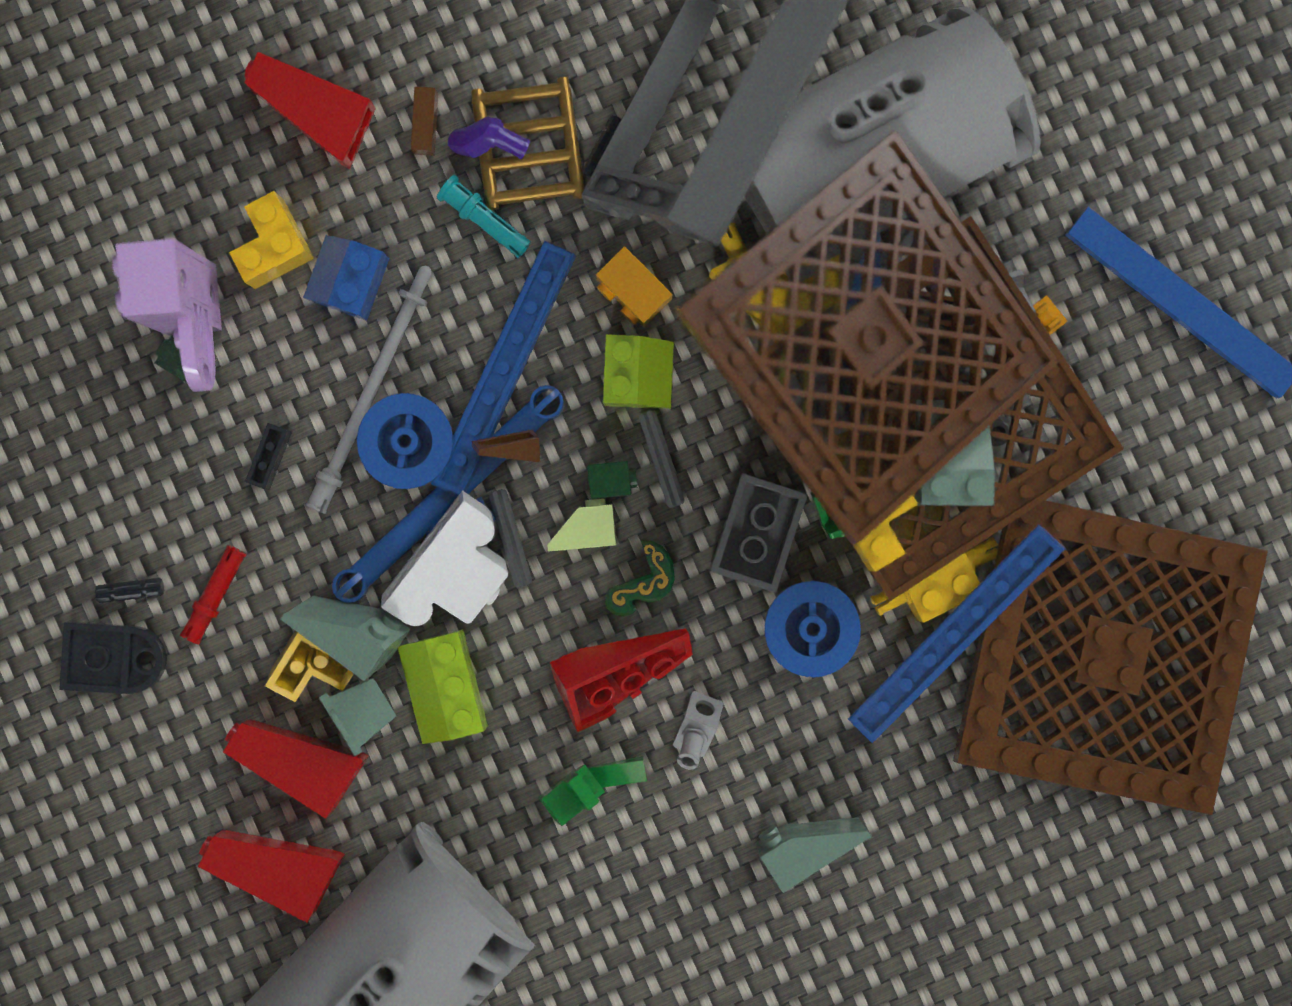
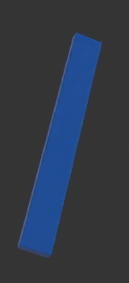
[1065,207,1292,399]
[431,241,576,496]
[848,524,1065,743]

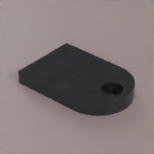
[59,622,167,694]

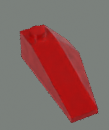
[550,628,693,733]

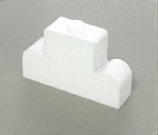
[381,490,508,626]

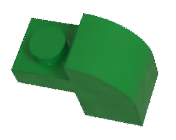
[538,765,605,826]

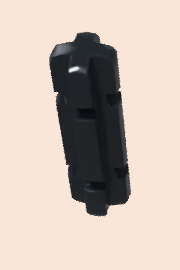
[583,115,622,178]
[95,578,164,603]

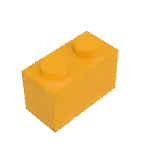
[596,246,673,327]

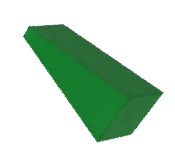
[587,756,647,788]

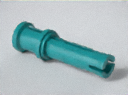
[436,175,532,258]

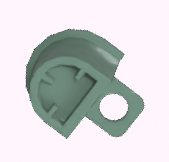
[319,678,396,756]

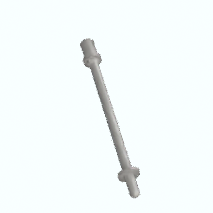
[306,265,432,514]

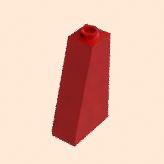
[244,52,376,169]
[223,719,369,819]
[198,829,345,923]

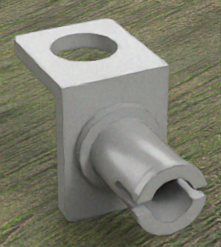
[673,691,723,770]

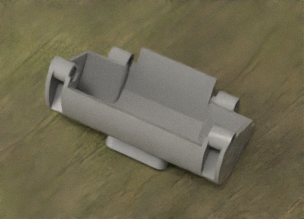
[744,6,1041,283]
[246,822,535,1006]

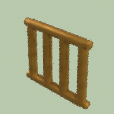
[471,76,584,211]

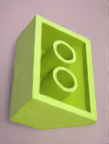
[398,629,488,744]

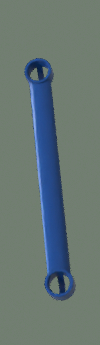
[332,385,564,603]

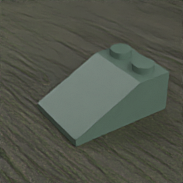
[915,400,994,506]
[280,596,410,681]
[756,817,872,893]

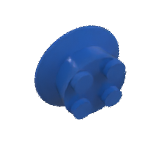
[357,393,453,489]
[764,581,861,677]

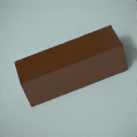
[411,87,438,156]

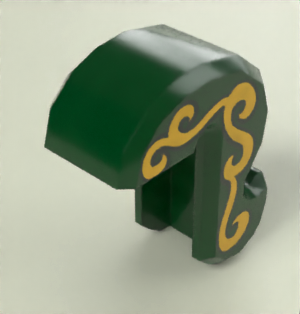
[605,540,675,616]

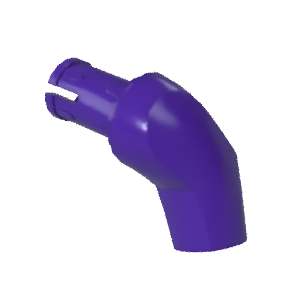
[448,117,530,159]

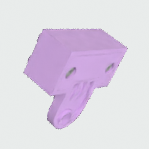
[112,239,222,392]

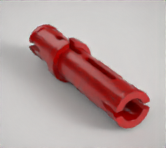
[180,544,247,644]

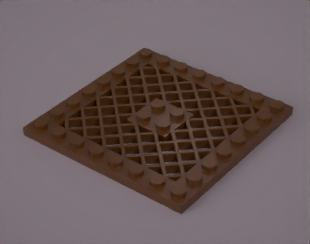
[674,130,1059,545]
[766,216,1124,601]
[953,500,1268,815]

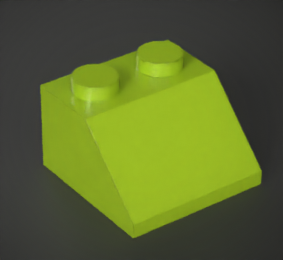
[603,334,674,409]

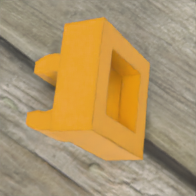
[1033,295,1067,335]

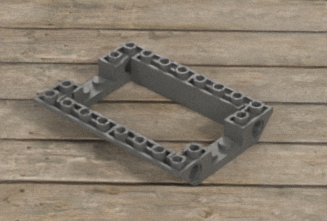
[582,0,849,246]

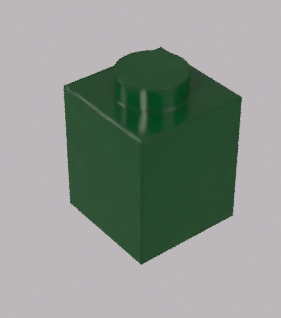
[587,461,638,500]

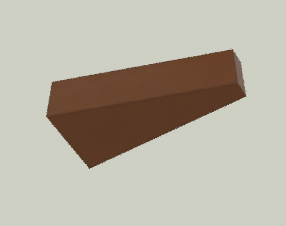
[472,429,540,462]

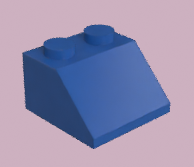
[303,235,389,321]

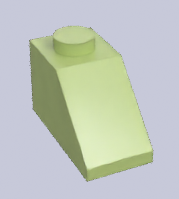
[547,499,617,551]

